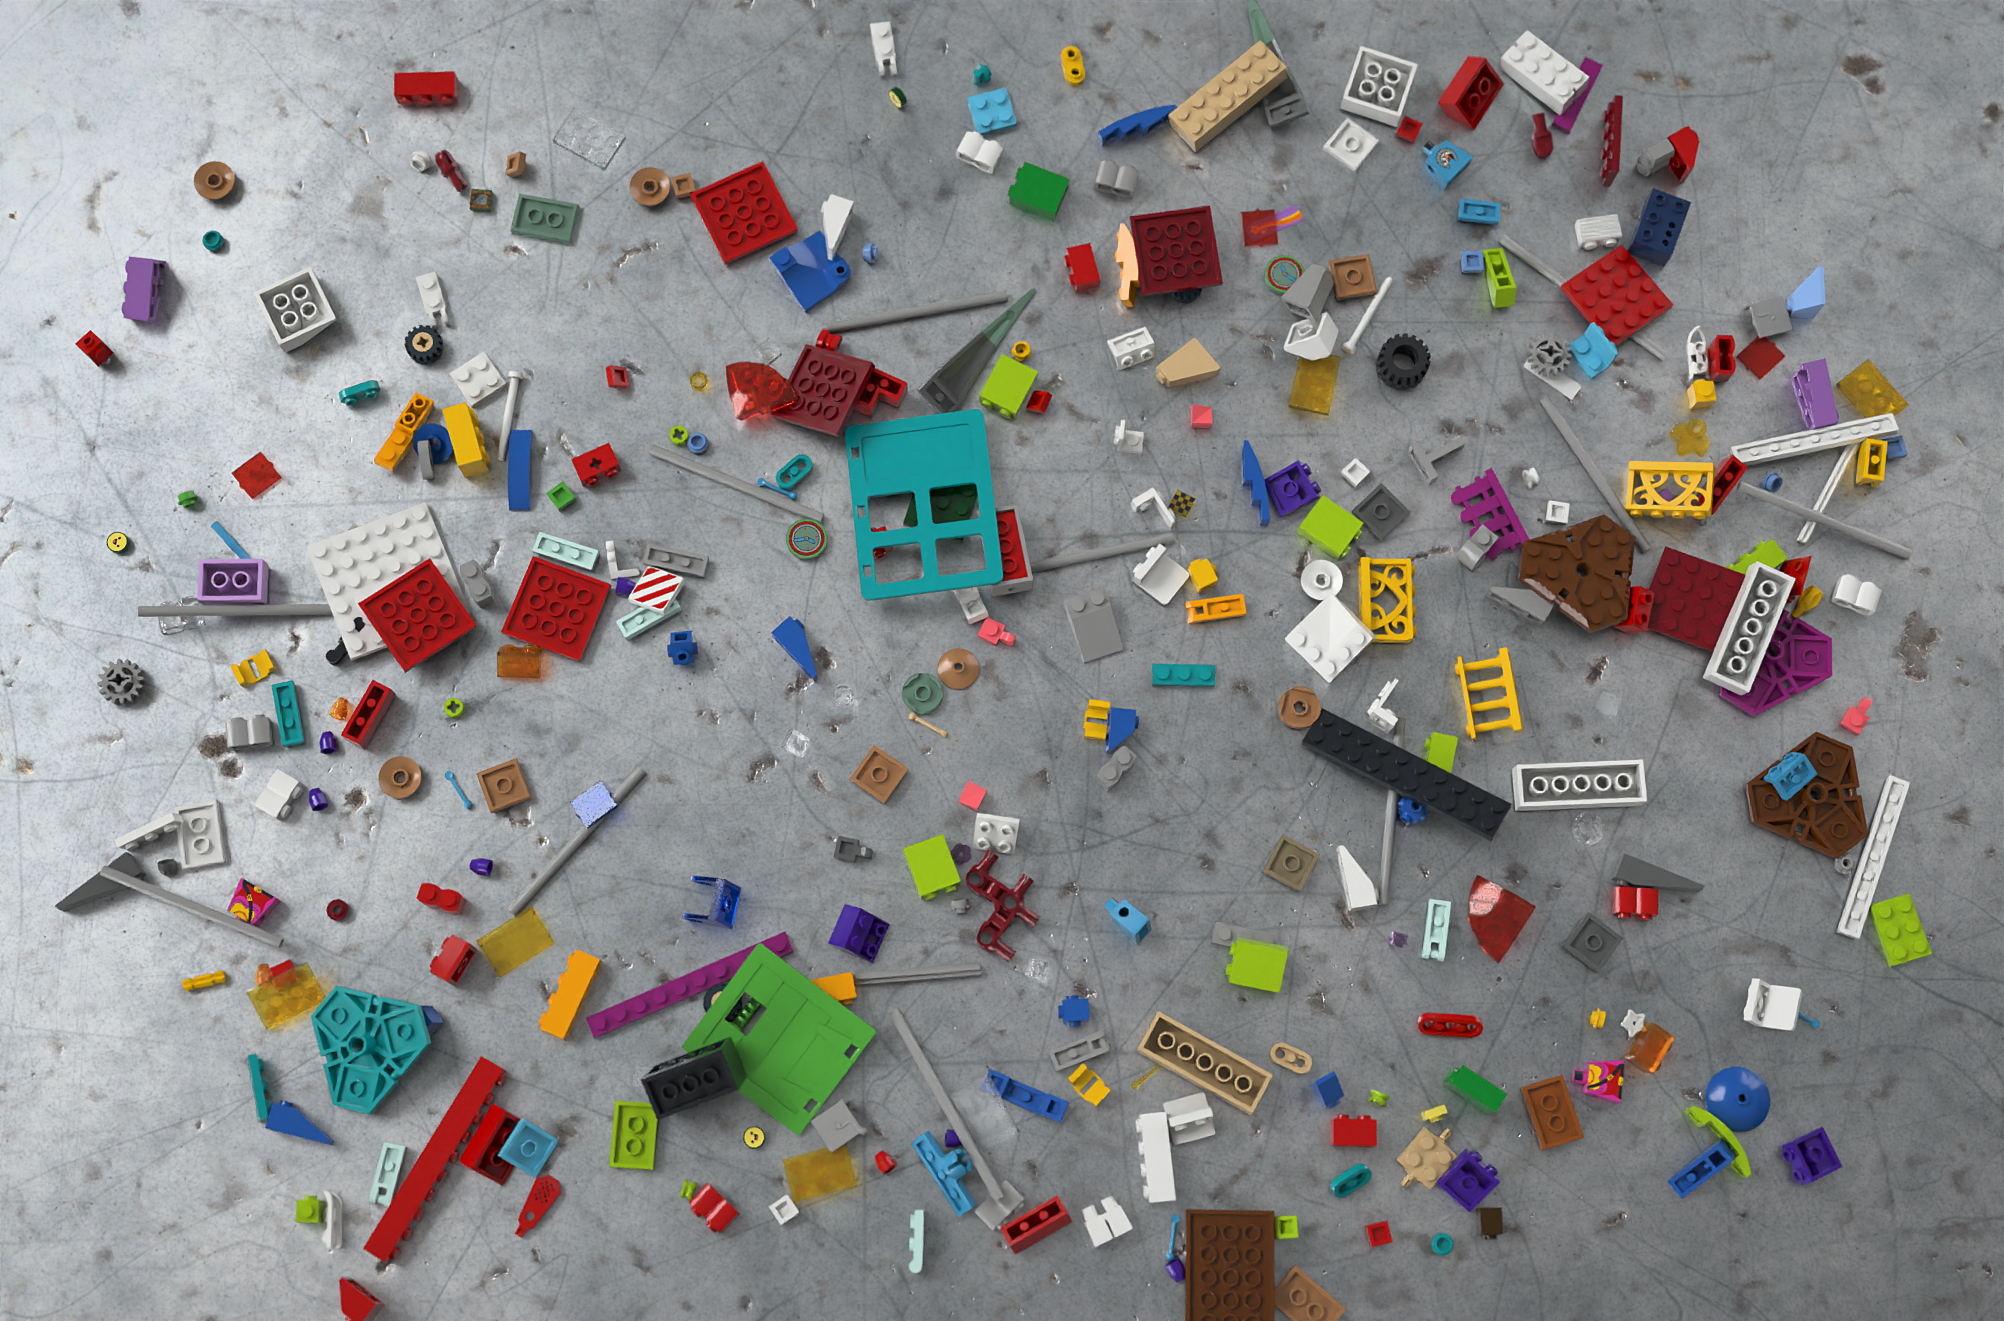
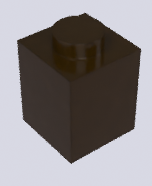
[1476,1207,1503,1239]

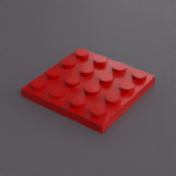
[690,161,798,265]
[1560,244,1674,346]
[501,556,611,662]
[358,558,477,673]

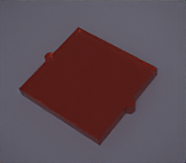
[1241,209,1278,247]
[1736,336,1785,380]
[231,451,281,499]

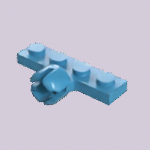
[911,1131,977,1217]

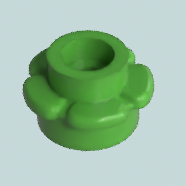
[177,491,198,508]

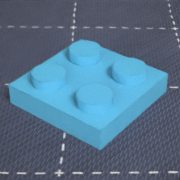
[967,88,1017,136]
[498,1118,559,1178]

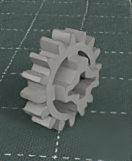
[1526,333,1572,377]
[97,659,146,705]

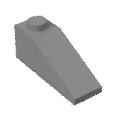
[1486,586,1555,626]

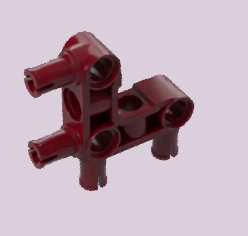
[966,850,1041,963]

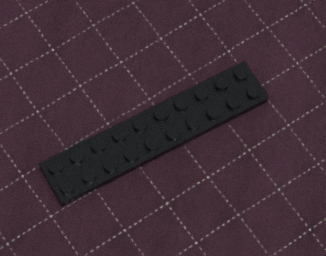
[1302,708,1512,842]

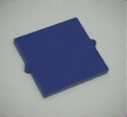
[570,781,618,828]

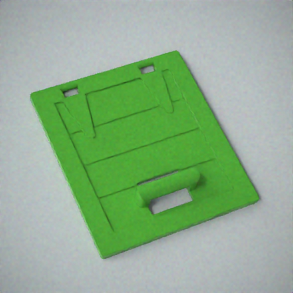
[682,943,876,1135]

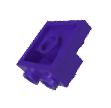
[1264,460,1322,517]
[1781,1127,1843,1186]
[1437,1148,1500,1212]

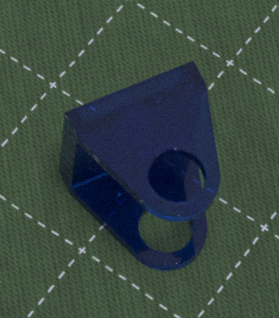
[682,876,741,929]

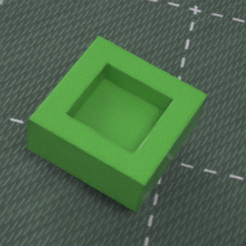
[546,482,576,511]

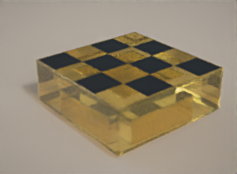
[1168,489,1196,518]

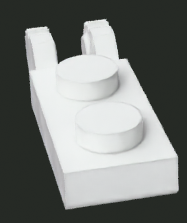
[870,21,897,76]
[416,272,450,329]

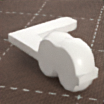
[606,540,640,579]

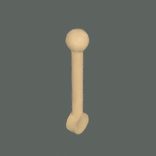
[909,712,948,738]

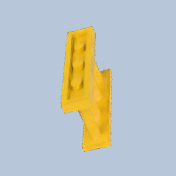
[1455,647,1524,741]

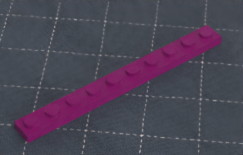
[586,932,794,1038]

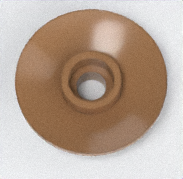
[194,161,235,200]
[629,167,670,206]
[937,648,979,690]
[378,756,422,798]

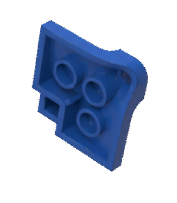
[769,230,851,313]

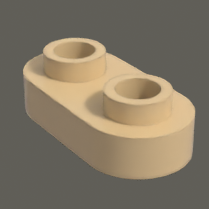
[1270,1043,1312,1074]

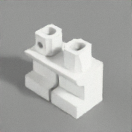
[1083,1196,1133,1247]

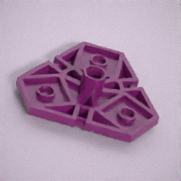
[1720,609,1832,717]

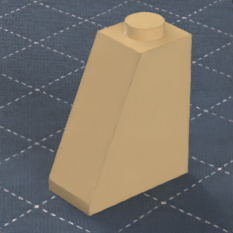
[1156,337,1221,388]

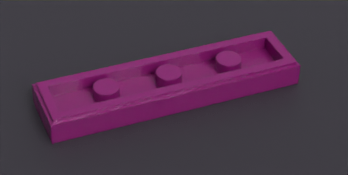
[1551,57,1603,133]

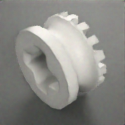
[1522,467,1540,488]

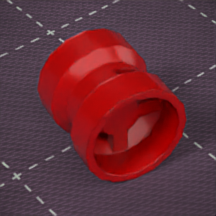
[815,328,843,352]

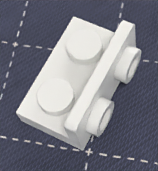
[1108,327,1156,370]

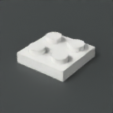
[449,351,507,408]

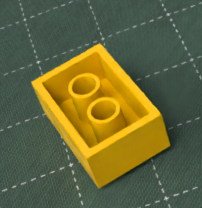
[442,402,491,478]

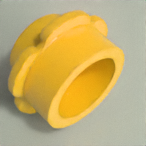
[1011,341,1031,361]
[1590,1008,1606,1029]

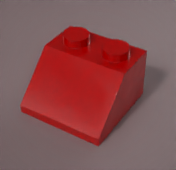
[1667,125,1700,185]
[429,934,478,987]
[339,1277,385,1321]

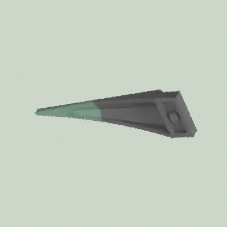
[1247,0,1309,129]
[917,289,1035,414]

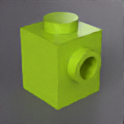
[295,1196,324,1224]

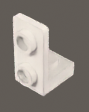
[1114,420,1144,454]
[1131,488,1176,529]

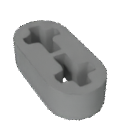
[418,440,435,480]

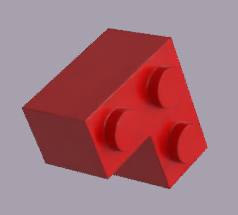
[854,368,908,417]

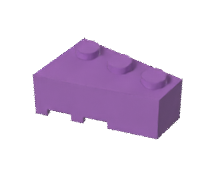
[122,256,166,321]
[1791,358,1839,430]

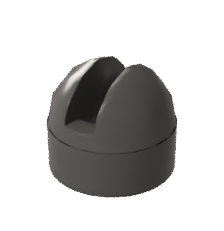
[157,859,176,876]

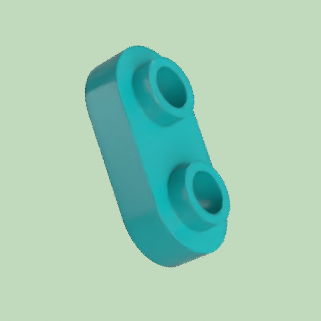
[338,380,380,405]
[776,454,812,490]
[1330,1163,1372,1198]

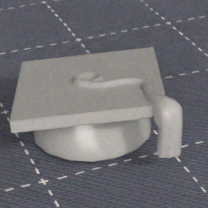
[1743,297,1793,338]
[811,1100,867,1153]

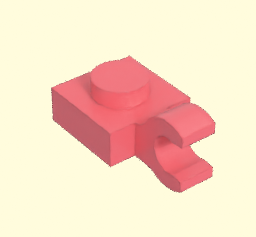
[978,617,1016,646]
[1839,697,1873,736]

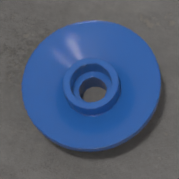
[413,423,453,464]

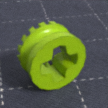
[669,425,689,446]
[444,698,464,718]
[1368,1090,1390,1107]
[680,1179,697,1201]

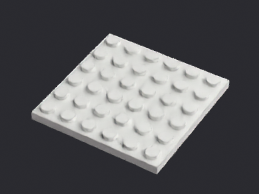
[306,502,471,661]

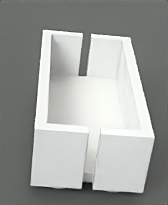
[1499,30,1589,116]

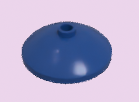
[1705,1067,1770,1132]

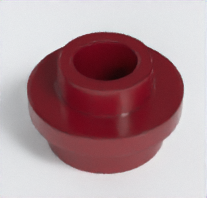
[326,899,349,921]

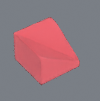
[1191,404,1212,428]
[958,781,987,811]

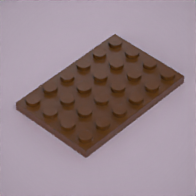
[1186,1209,1275,1321]

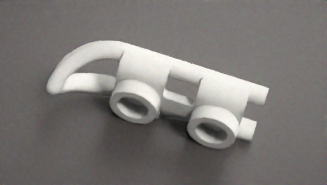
[1687,326,1710,380]
[322,1190,343,1248]

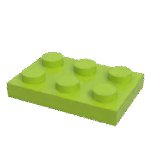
[1869,893,1932,967]
[609,1101,658,1170]

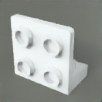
[1366,678,1399,735]

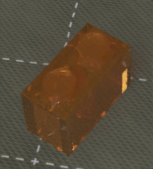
[1624,1022,1675,1074]

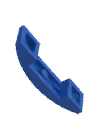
[508,430,532,510]
[982,1069,1069,1123]

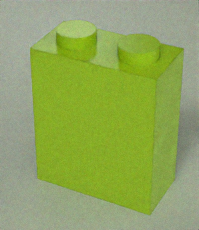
[979,354,1038,420]
[1297,495,1364,561]
[903,834,961,900]
[1225,937,1288,993]

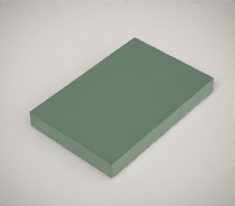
[510,194,579,244]

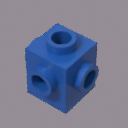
[667,631,698,665]
[1397,797,1429,825]

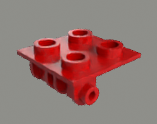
[1780,556,1812,603]

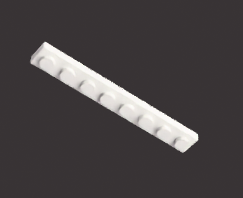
[1730,413,1899,466]
[1837,775,1910,940]

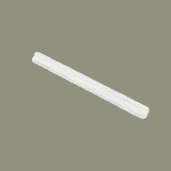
[1797,442,1860,545]

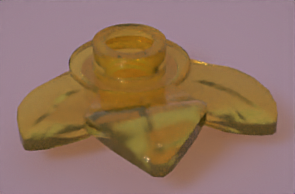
[1670,419,1709,457]

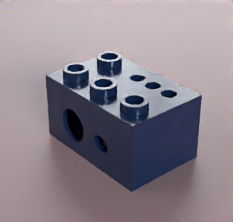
[1627,188,1691,267]

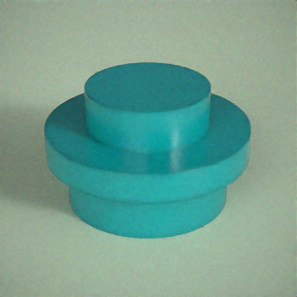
[202,231,223,251]
[1431,1233,1454,1255]

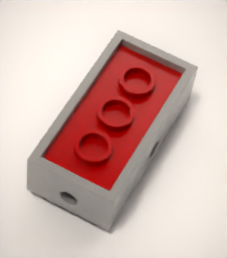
[977,504,1033,597]

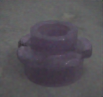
[951,843,971,864]
[1387,931,1408,948]

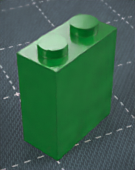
[1007,162,1070,222]
[1444,1065,1507,1115]

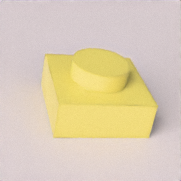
[1421,1104,1448,1123]

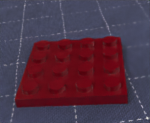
[1129,205,1223,296]
[770,344,875,437]
[1648,546,1745,652]

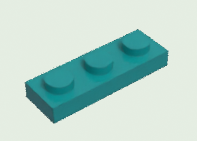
[1152,663,1215,687]
[271,680,305,747]
[247,1054,271,1123]

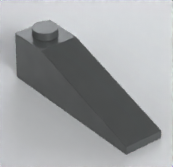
[55,852,147,912]
[1611,853,1705,893]

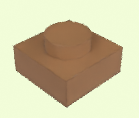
[505,152,526,177]
[671,173,695,199]

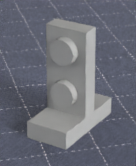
[1408,436,1466,486]

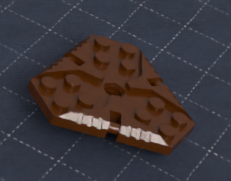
[1518,514,1635,634]
[1745,732,1868,859]

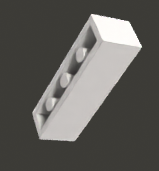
[1135,1112,1176,1204]

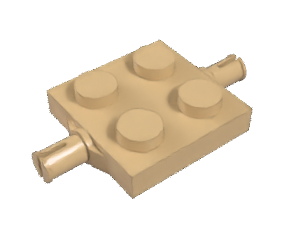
[1396,1127,1458,1190]

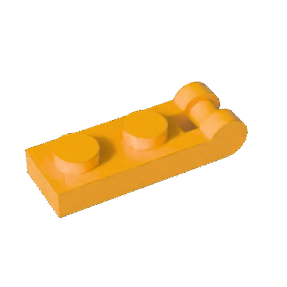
[1185,594,1247,624]

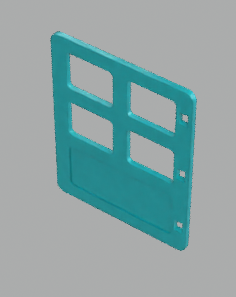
[845,409,1003,601]

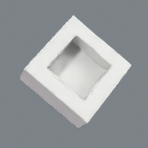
[1340,458,1371,488]
[1545,500,1570,525]
[769,1194,800,1225]

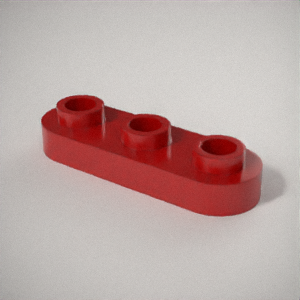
[1417,1012,1483,1038]

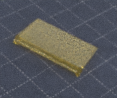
[476,906,555,978]

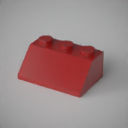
[1438,56,1504,130]
[459,1103,520,1186]

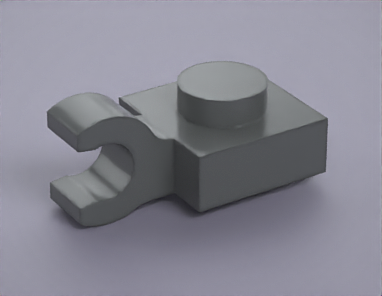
[834,836,873,862]

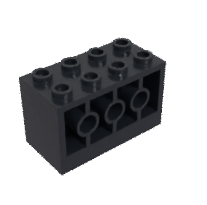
[641,1037,747,1120]

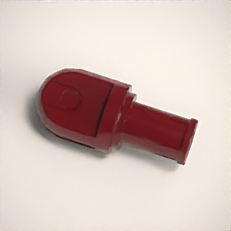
[1532,113,1554,158]
[435,150,468,192]

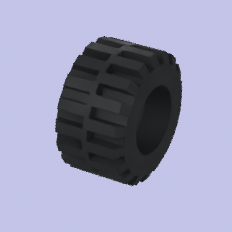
[1376,333,1431,390]

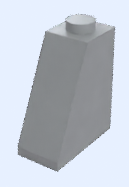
[1281,264,1334,321]

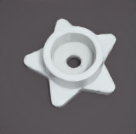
[1621,1009,1646,1038]

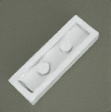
[115,813,184,851]

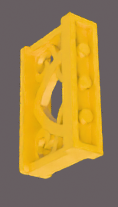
[1625,461,1716,519]
[1358,557,1416,643]

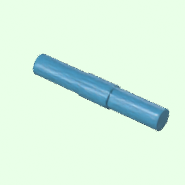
[211,521,251,559]

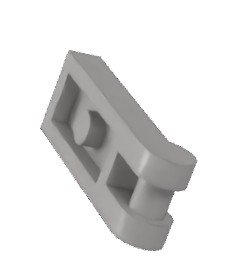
[1048,1030,1112,1072]

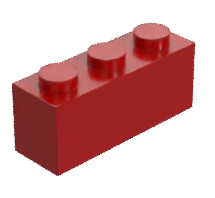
[394,71,458,105]
[1691,454,1748,518]
[341,680,396,749]
[1000,1195,1072,1255]

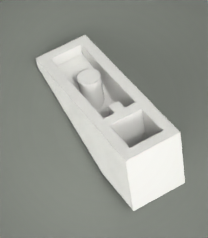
[821,194,854,260]
[1336,845,1379,911]

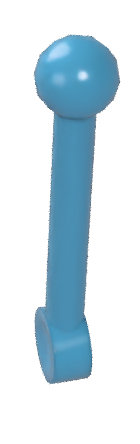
[757,478,797,500]
[445,771,472,809]
[1798,1012,1820,1028]
[1166,1215,1180,1261]

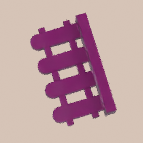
[1451,468,1530,560]

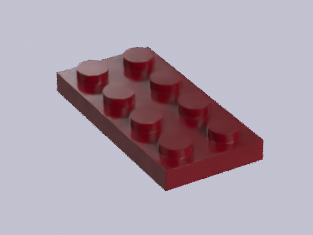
[1600,95,1623,186]

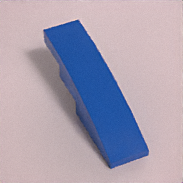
[1097,104,1177,146]
[1242,440,1270,526]

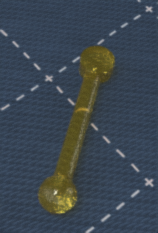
[1131,1064,1163,1090]

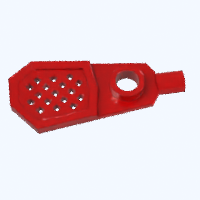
[514,1175,561,1238]

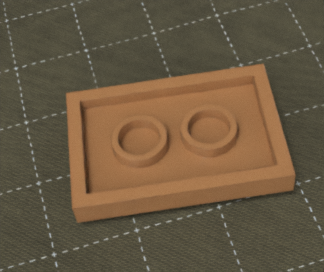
[1275,1265,1346,1321]

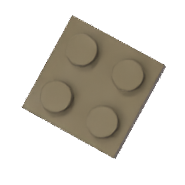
[1262,834,1320,893]

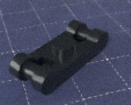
[326,617,365,666]

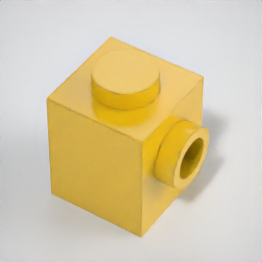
[1687,379,1717,410]
[1187,558,1218,594]

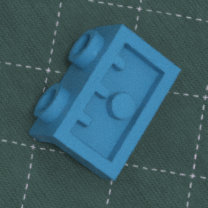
[1764,752,1817,800]

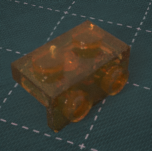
[497,644,542,678]

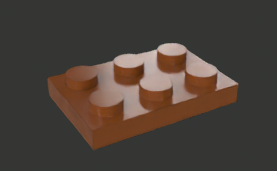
[1520,1075,1584,1151]

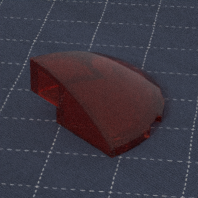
[726,361,799,421]
[1468,875,1536,963]

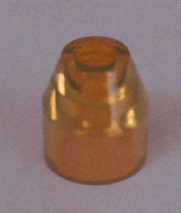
[329,697,349,720]
[255,964,273,986]

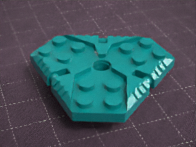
[311,986,431,1114]

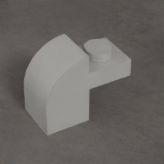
[1456,524,1499,572]

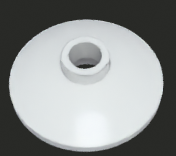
[1301,560,1343,601]

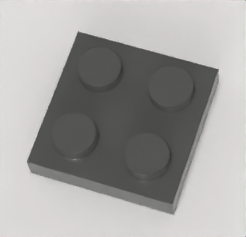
[1351,483,1411,541]
[1563,912,1623,973]

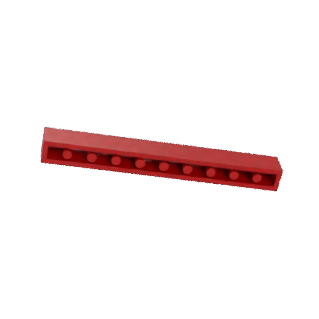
[363,1056,506,1263]

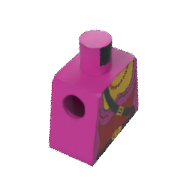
[228,878,281,933]
[1572,1061,1625,1104]

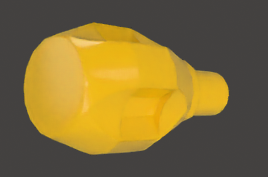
[1791,585,1823,618]

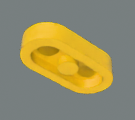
[1061,46,1085,86]

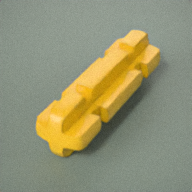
[182,970,226,991]

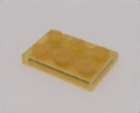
[1288,354,1341,416]
[1836,359,1909,418]
[246,962,326,1030]
[783,1143,857,1203]

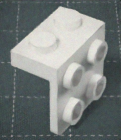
[1133,544,1189,605]
[1743,978,1802,1031]

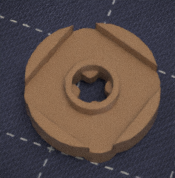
[1278,686,1321,729]

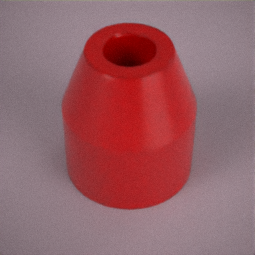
[874,1150,897,1175]

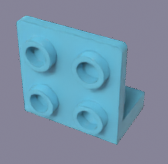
[1567,322,1618,380]

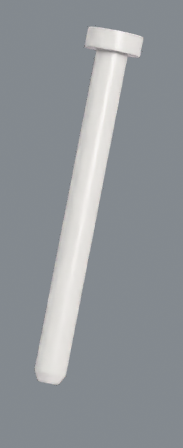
[1342,277,1393,355]
[497,371,523,461]

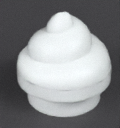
[410,151,431,171]

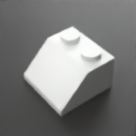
[1284,312,1339,360]

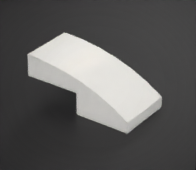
[954,587,989,624]

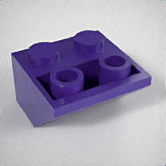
[828,904,890,963]

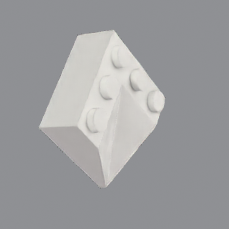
[1340,46,1418,127]
[254,267,337,353]
[1285,593,1377,683]

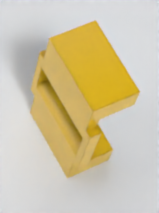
[230,649,277,687]
[1083,699,1110,741]
[1067,1063,1111,1107]

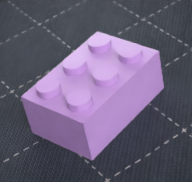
[197,559,269,606]

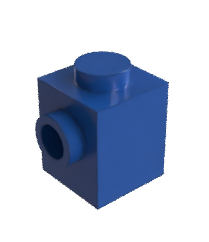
[1058,995,1090,1027]

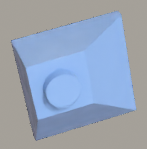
[1786,266,1825,318]

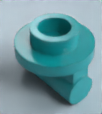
[973,63,992,85]

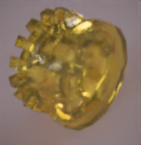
[690,371,708,392]

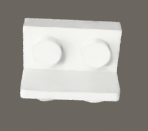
[972,813,1019,855]
[1163,1092,1215,1145]

